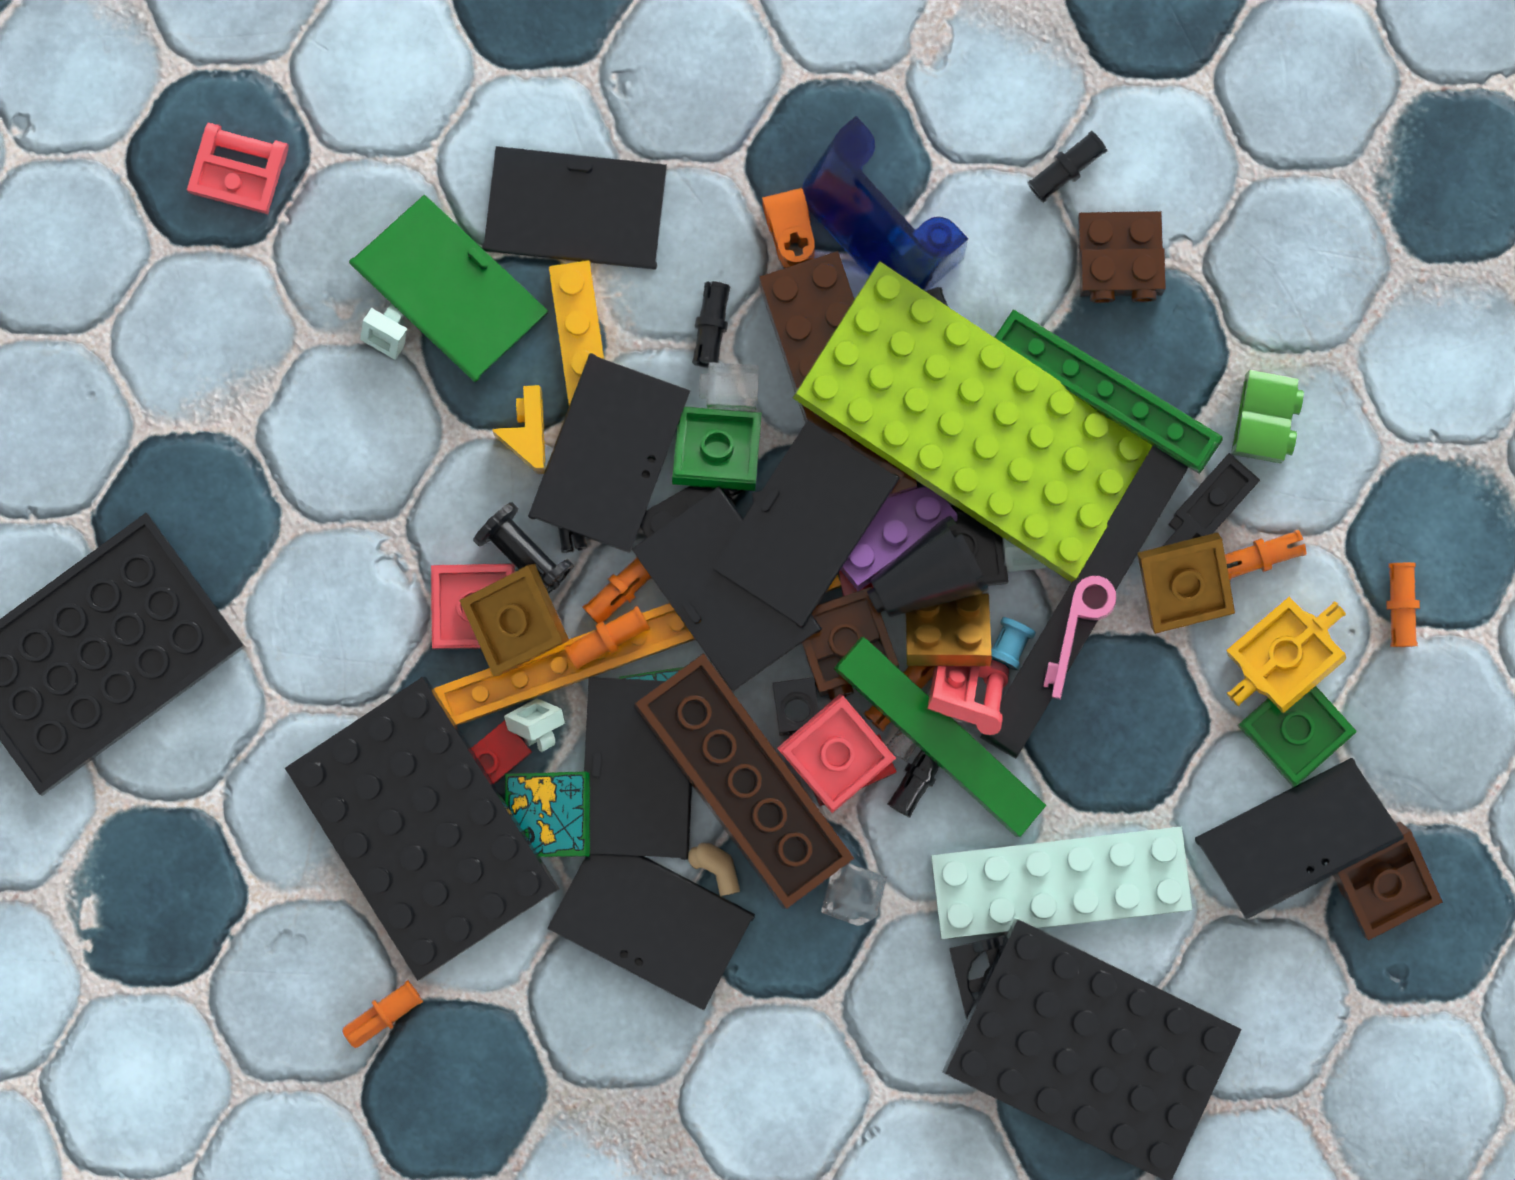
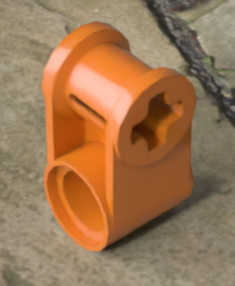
[762,188,815,268]

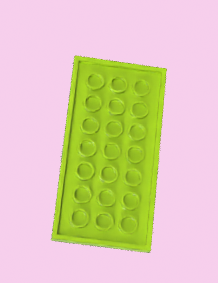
[792,261,1153,582]

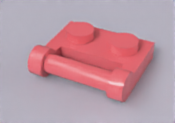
[187,123,288,214]
[928,659,1009,735]

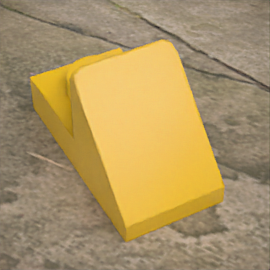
[492,385,546,474]

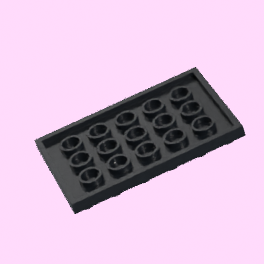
[0,513,246,796]
[285,677,560,981]
[942,918,1242,1180]

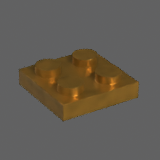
[1137,532,1235,634]
[459,564,569,676]
[905,593,992,666]

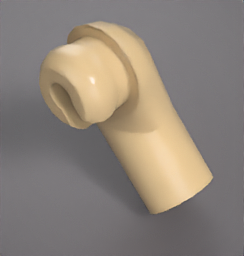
[688,843,740,897]

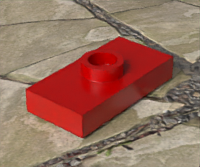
[471,720,533,785]

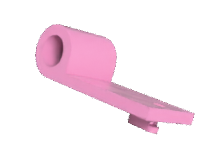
[1044,576,1116,700]

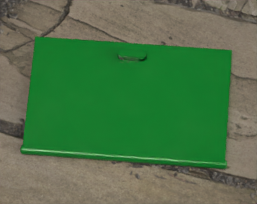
[349,194,548,382]

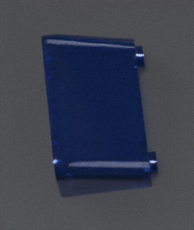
[802,116,968,291]

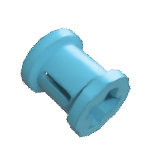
[991,617,1036,671]

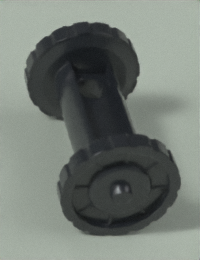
[473,502,574,594]

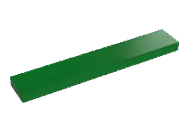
[994,309,1223,474]
[834,637,1047,837]

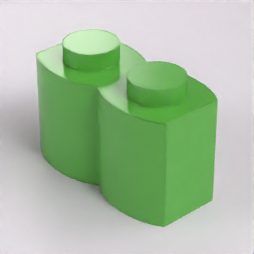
[1231,370,1304,464]

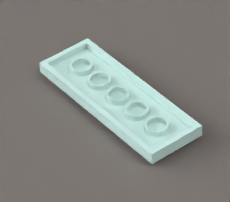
[931,826,1192,939]

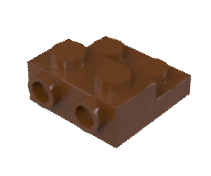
[1078,211,1166,303]
[802,587,899,701]
[1328,822,1443,941]

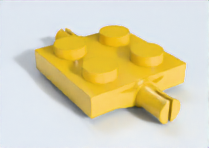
[1226,597,1347,713]

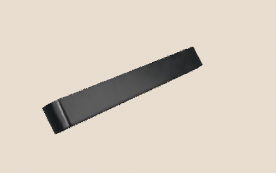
[980,446,1189,759]

